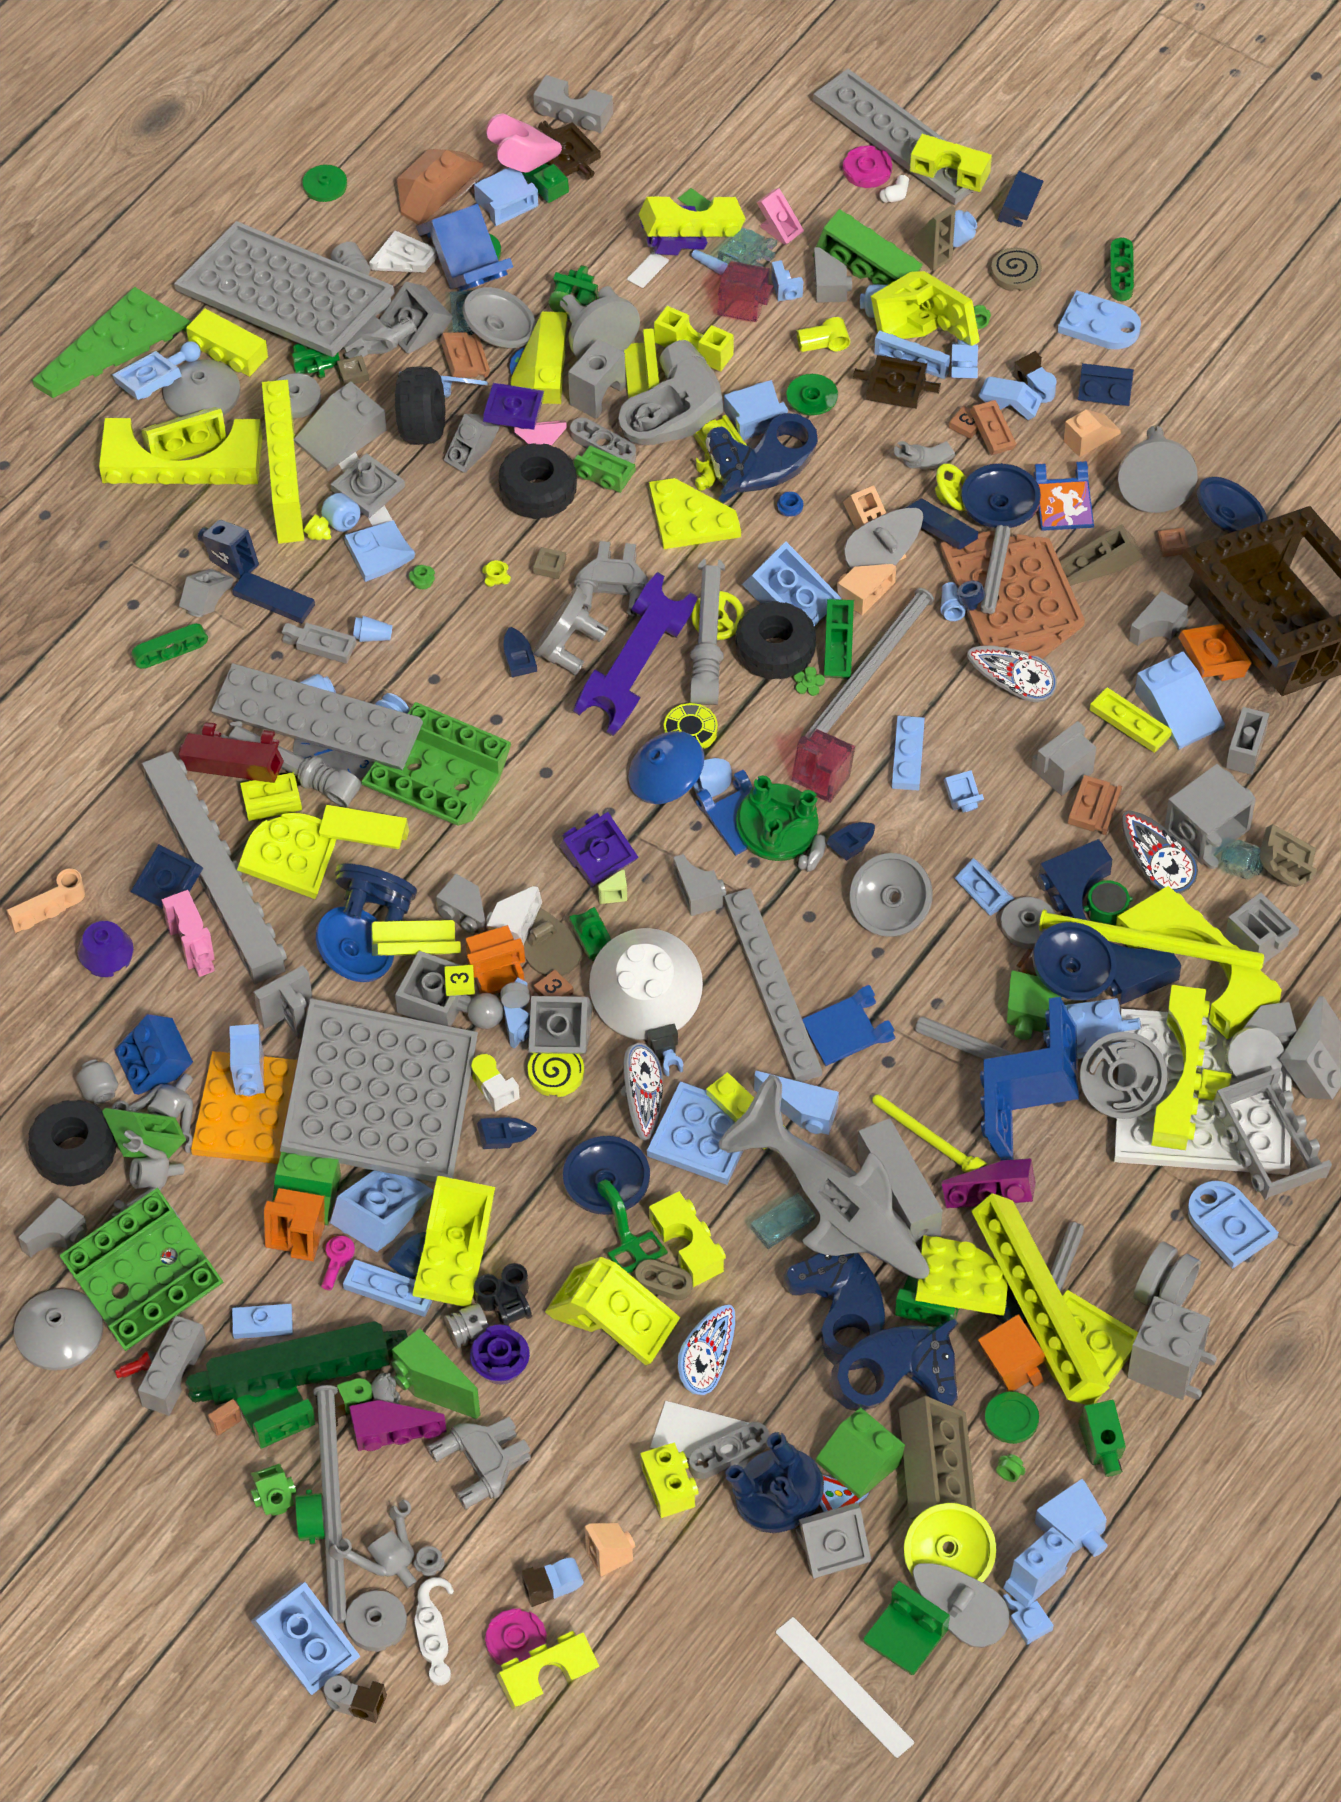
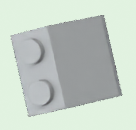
[380,282,453,353]
[529,996,592,1054]

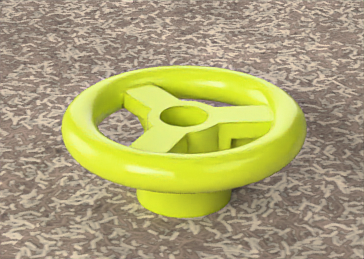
[935,463,967,511]
[691,591,745,640]

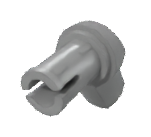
[894,441,955,469]

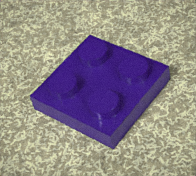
[483,383,544,430]

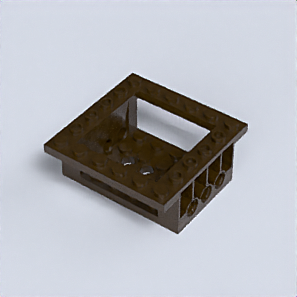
[1182,506,1341,696]

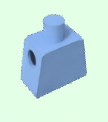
[1035,1479,1108,1557]

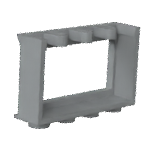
[1212,1068,1332,1200]

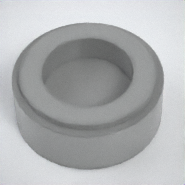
[500,982,530,1008]

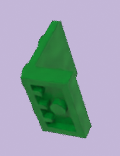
[895,1275,960,1327]
[237,1386,315,1449]
[863,1581,950,1675]

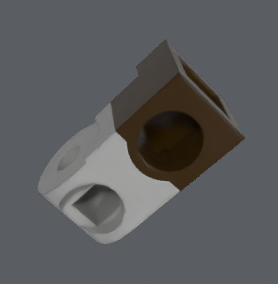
[324,1676,387,1723]

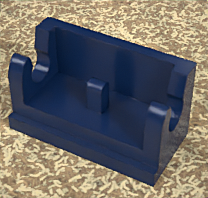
[997,171,1044,227]

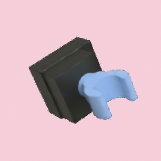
[647,1023,683,1076]

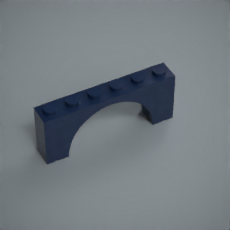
[1037,839,1181,1005]

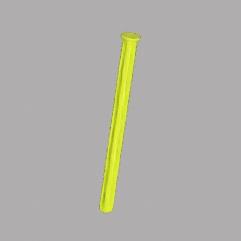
[1039,909,1264,969]

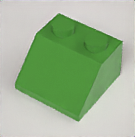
[815,1408,905,1499]

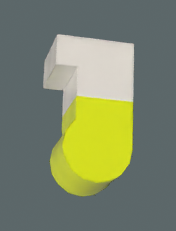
[472,1054,520,1112]

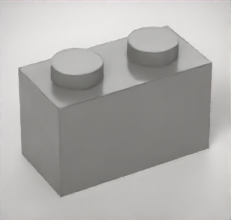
[1226,707,1269,775]

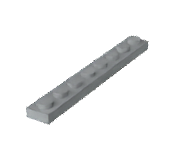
[724,888,822,1082]

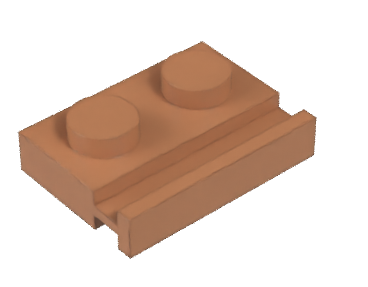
[440,333,490,378]
[1068,775,1122,835]

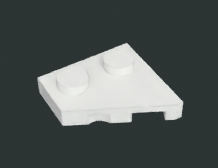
[369,231,438,272]

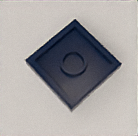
[131,844,203,910]

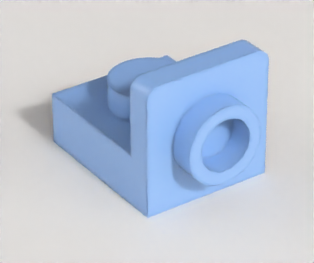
[771,260,803,301]

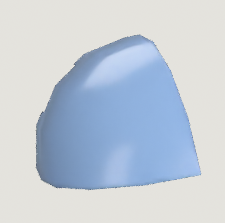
[693,758,733,797]

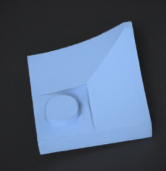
[345,520,415,582]

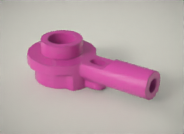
[321,1236,355,1291]

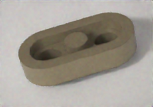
[635,1260,693,1300]

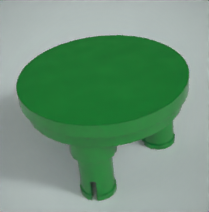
[736,775,819,861]

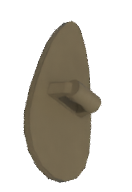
[524,907,582,976]

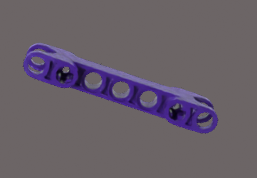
[573,572,698,736]

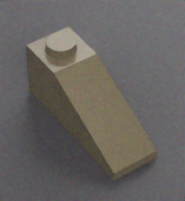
[914,205,956,271]
[1060,524,1143,586]

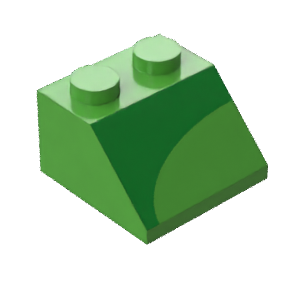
[272,1152,341,1226]

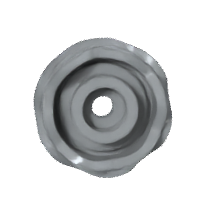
[372,1373,400,1404]

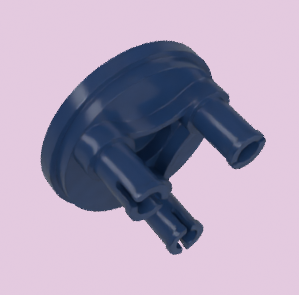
[335,863,417,922]
[725,1432,824,1533]

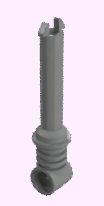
[690,559,725,705]
[222,721,362,808]

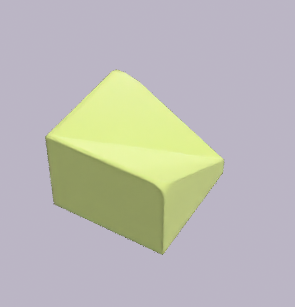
[598,870,627,904]

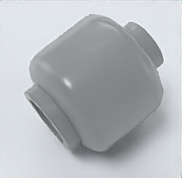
[76,1059,119,1104]

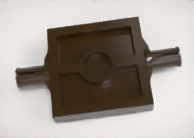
[538,121,601,180]
[853,355,941,409]

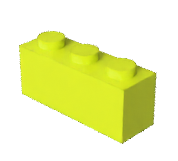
[186,309,268,377]

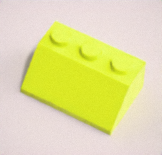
[141,407,226,461]

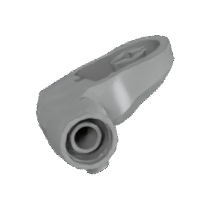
[618,340,724,445]

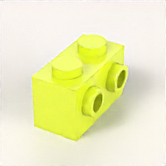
[640,1442,699,1518]

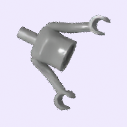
[112,1074,193,1153]
[112,1130,185,1217]
[329,1500,417,1589]

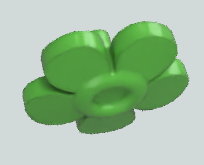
[794,667,825,696]

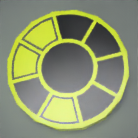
[664,703,718,749]

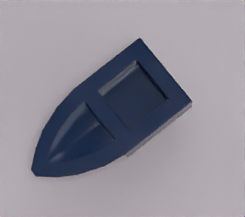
[503,627,538,678]
[826,822,875,861]
[477,1117,537,1149]
[388,1232,426,1279]

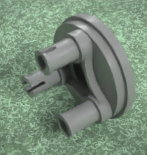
[560,286,640,360]
[1118,426,1198,513]
[533,586,609,675]

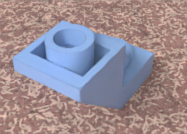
[951,339,978,378]
[979,376,1042,420]
[503,978,530,1048]

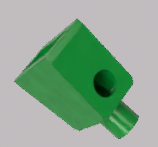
[1078,1399,1126,1477]

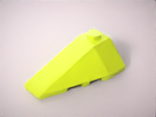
[511,312,567,404]

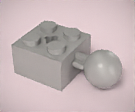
[395,951,504,1029]

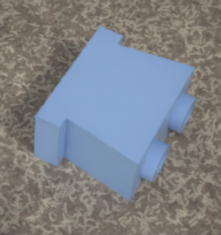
[474,167,538,226]
[724,380,788,440]
[230,1024,265,1096]
[1003,1527,1076,1608]

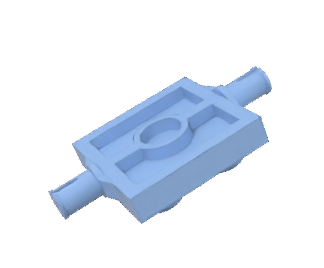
[1043,998,1141,1059]

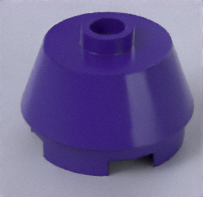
[78,921,134,977]
[470,1325,530,1385]

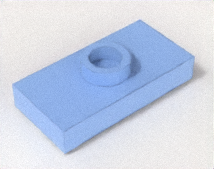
[232,1304,293,1339]

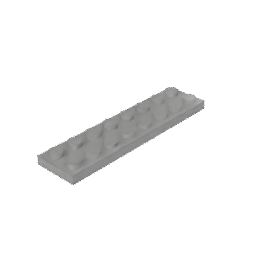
[813,69,990,205]
[212,663,423,771]

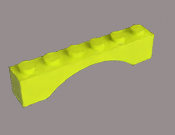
[1151,985,1210,1150]

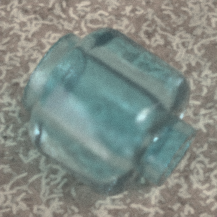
[1221,840,1264,880]

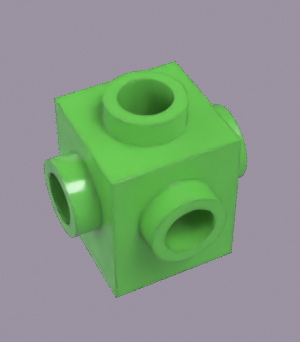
[250,1463,297,1515]

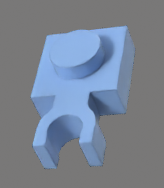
[1003,1594,1054,1645]

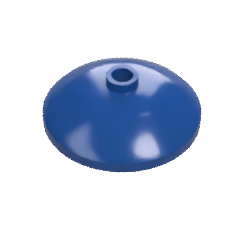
[628,731,704,804]
[316,906,394,982]

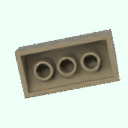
[899,1396,976,1520]

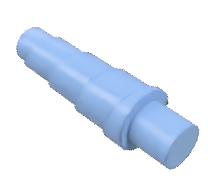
[692,249,734,277]

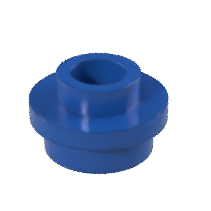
[777,492,803,517]

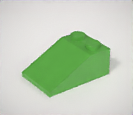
[392,1328,481,1419]

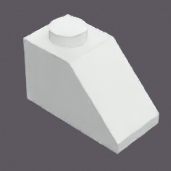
[486,886,542,945]

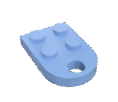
[1058,290,1141,349]
[1188,1181,1279,1269]

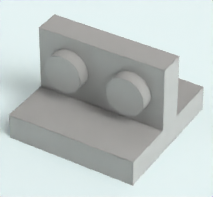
[254,965,313,1039]
[796,1503,871,1579]

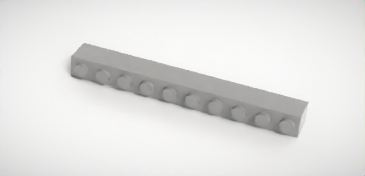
[142,751,287,984]

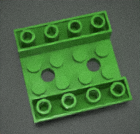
[362,702,511,826]
[59,1187,224,1351]

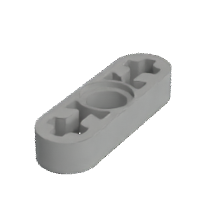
[570,418,636,463]
[689,1422,769,1479]

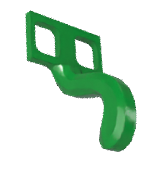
[597,1179,668,1273]

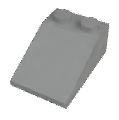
[294,382,387,472]
[1280,996,1341,1100]

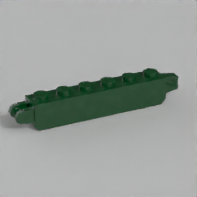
[185,1321,408,1405]

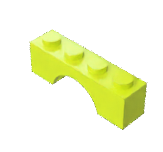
[638,197,746,237]

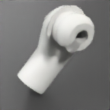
[880,175,909,203]

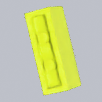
[624,328,659,399]
[319,805,409,849]
[371,920,461,956]

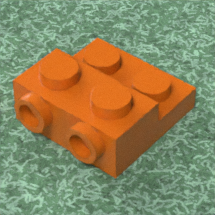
[1179,624,1251,681]

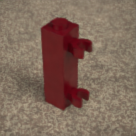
[179,722,284,783]

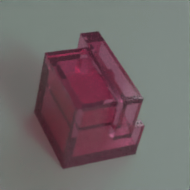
[717,261,774,322]
[791,729,856,803]

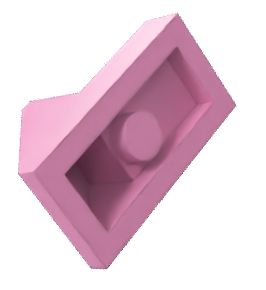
[757,188,804,245]

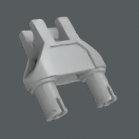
[341,298,417,359]
[574,541,649,617]
[427,1416,531,1510]

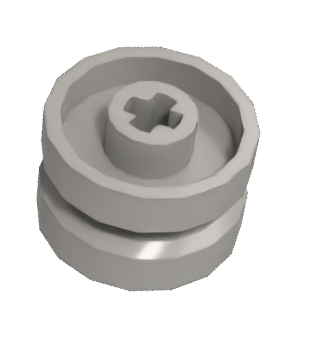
[1133,1241,1201,1307]

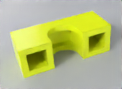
[910,134,992,192]
[654,306,734,372]
[649,1191,726,1287]
[496,1631,600,1709]

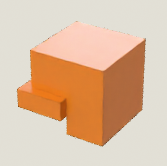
[465,925,525,994]
[264,1188,325,1262]
[978,1314,1047,1392]

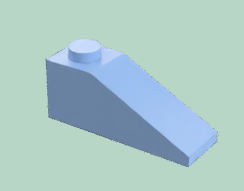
[754,1071,839,1135]

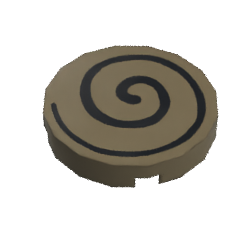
[991,247,1042,291]

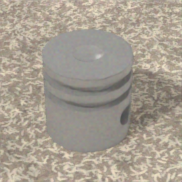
[331,242,370,275]
[444,1303,489,1349]

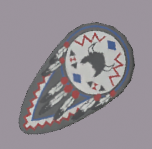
[1121,810,1198,894]

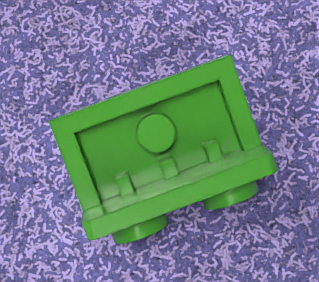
[574,446,636,493]

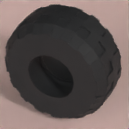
[395,366,446,445]
[498,443,577,519]
[736,601,816,680]
[28,1100,117,1187]

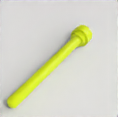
[872,1094,988,1173]

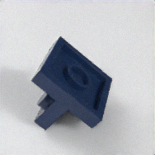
[1078,363,1134,406]

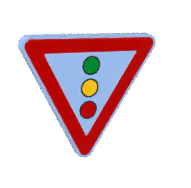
[820,1475,869,1512]

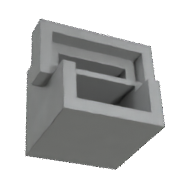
[1032,721,1096,796]
[1225,893,1299,963]

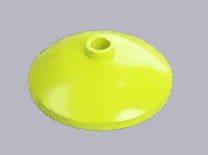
[904,1503,996,1583]

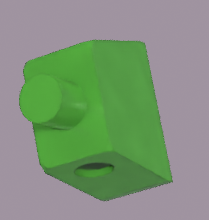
[1007,970,1063,1040]

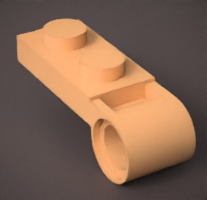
[7,869,85,933]

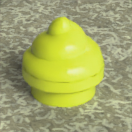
[304,514,331,541]

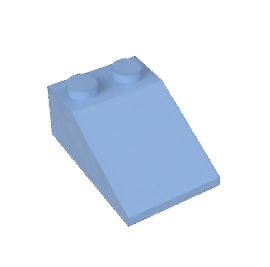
[742,542,842,626]
[1135,652,1225,749]
[330,1170,433,1252]
[251,1582,361,1695]

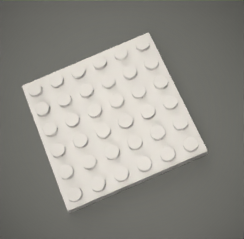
[1114,1009,1292,1175]

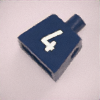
[198,520,259,580]

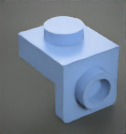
[944,771,984,813]

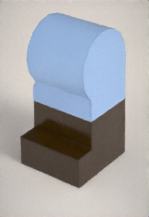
[1014,351,1056,403]
[521,1558,584,1607]

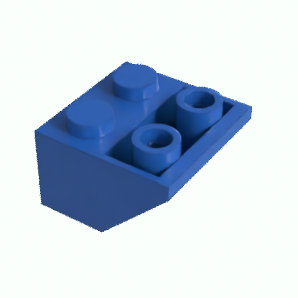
[115,1014,193,1095]

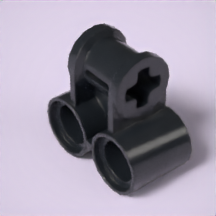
[474,1263,532,1326]

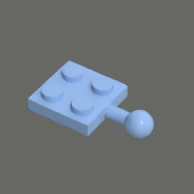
[112,341,201,400]

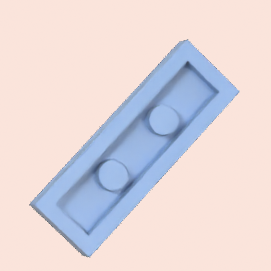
[874,331,950,379]
[892,716,925,791]
[343,1260,433,1317]

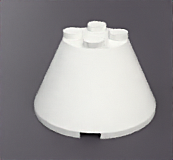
[589,928,703,1040]

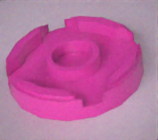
[843,145,892,188]
[485,1608,547,1666]

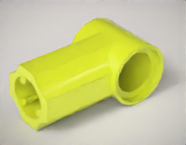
[796,317,851,352]

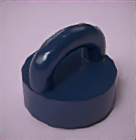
[957,581,985,611]

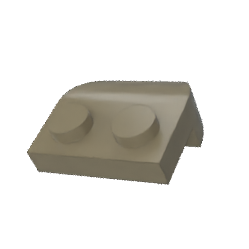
[1260,824,1317,887]

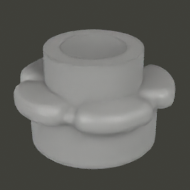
[414,1546,444,1576]

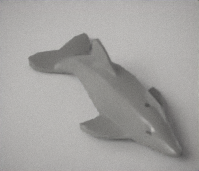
[719,1075,930,1279]

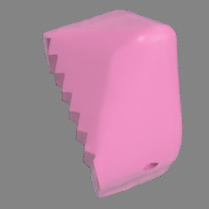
[486,114,562,173]

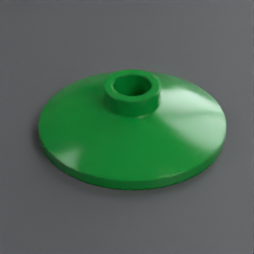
[787,374,838,416]

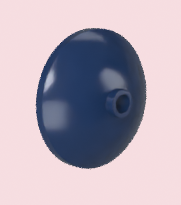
[961,463,1041,528]
[1197,477,1268,533]
[1033,922,1117,1000]
[563,1136,650,1215]

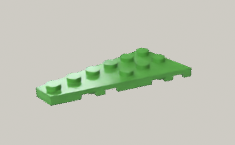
[33,287,192,398]

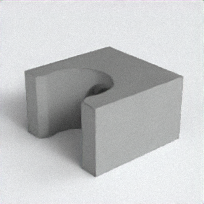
[568,339,626,419]

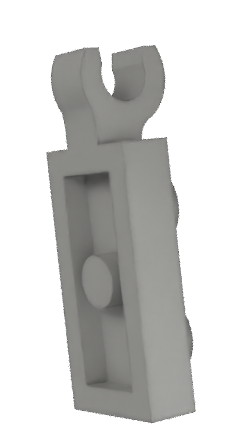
[282,623,356,664]

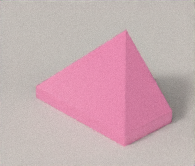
[514,420,566,445]

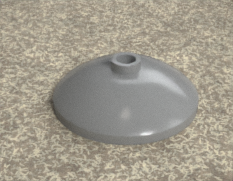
[463,287,536,348]
[163,359,240,417]
[850,853,933,937]
[14,1289,103,1371]

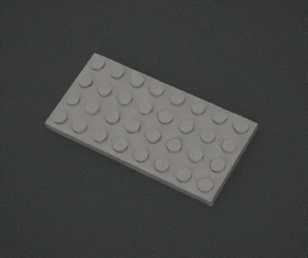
[174,221,395,357]

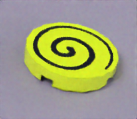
[528,1053,584,1097]

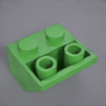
[102,1108,186,1159]

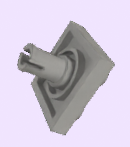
[331,453,405,518]

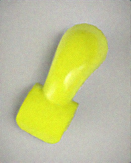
[695,453,716,491]

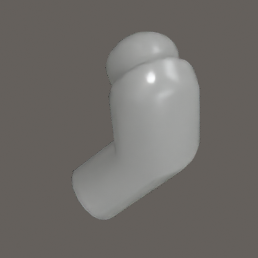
[798,835,827,872]

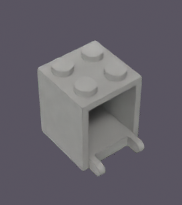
[1165,764,1256,869]
[1127,1296,1217,1400]

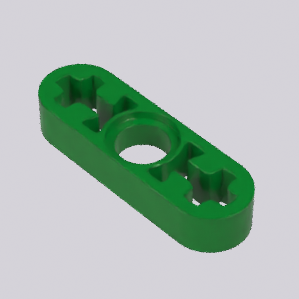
[1110,237,1134,301]
[131,624,208,669]

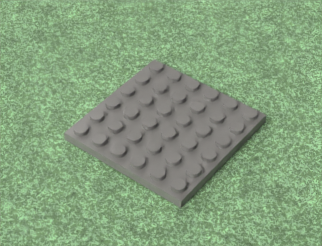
[280,998,478,1182]

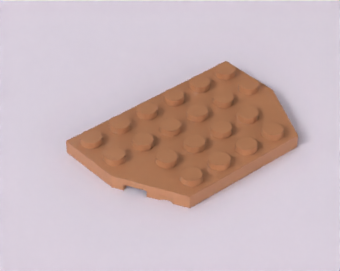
[940,531,1085,659]

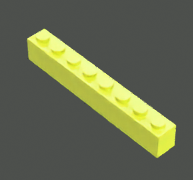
[972,1193,1110,1405]

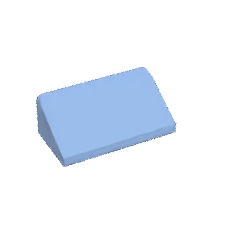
[955,858,1015,916]

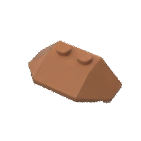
[397,149,483,225]

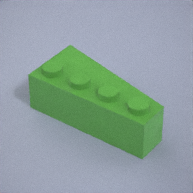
[813,209,923,285]

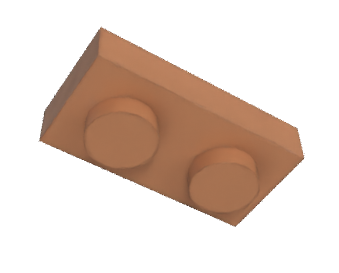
[970,400,1017,455]

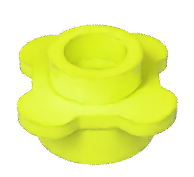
[482,560,511,587]

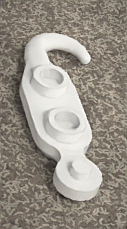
[415,1577,454,1685]

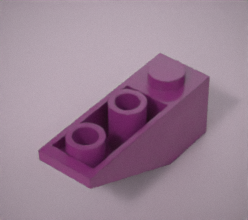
[942,1158,1036,1208]
[350,1400,447,1451]

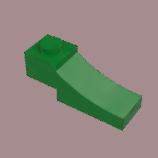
[508,164,569,203]
[824,599,854,679]

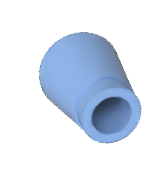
[940,582,967,621]
[353,616,392,642]

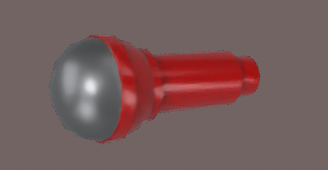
[115,1351,156,1378]

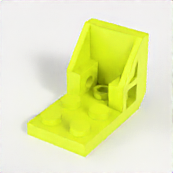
[870,271,980,346]
[413,1176,495,1307]
[545,1257,680,1365]

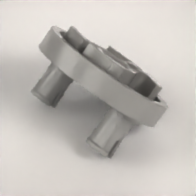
[1080,1032,1167,1119]

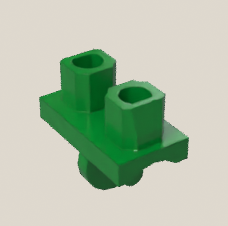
[553,265,599,307]
[292,344,340,379]
[569,907,612,961]

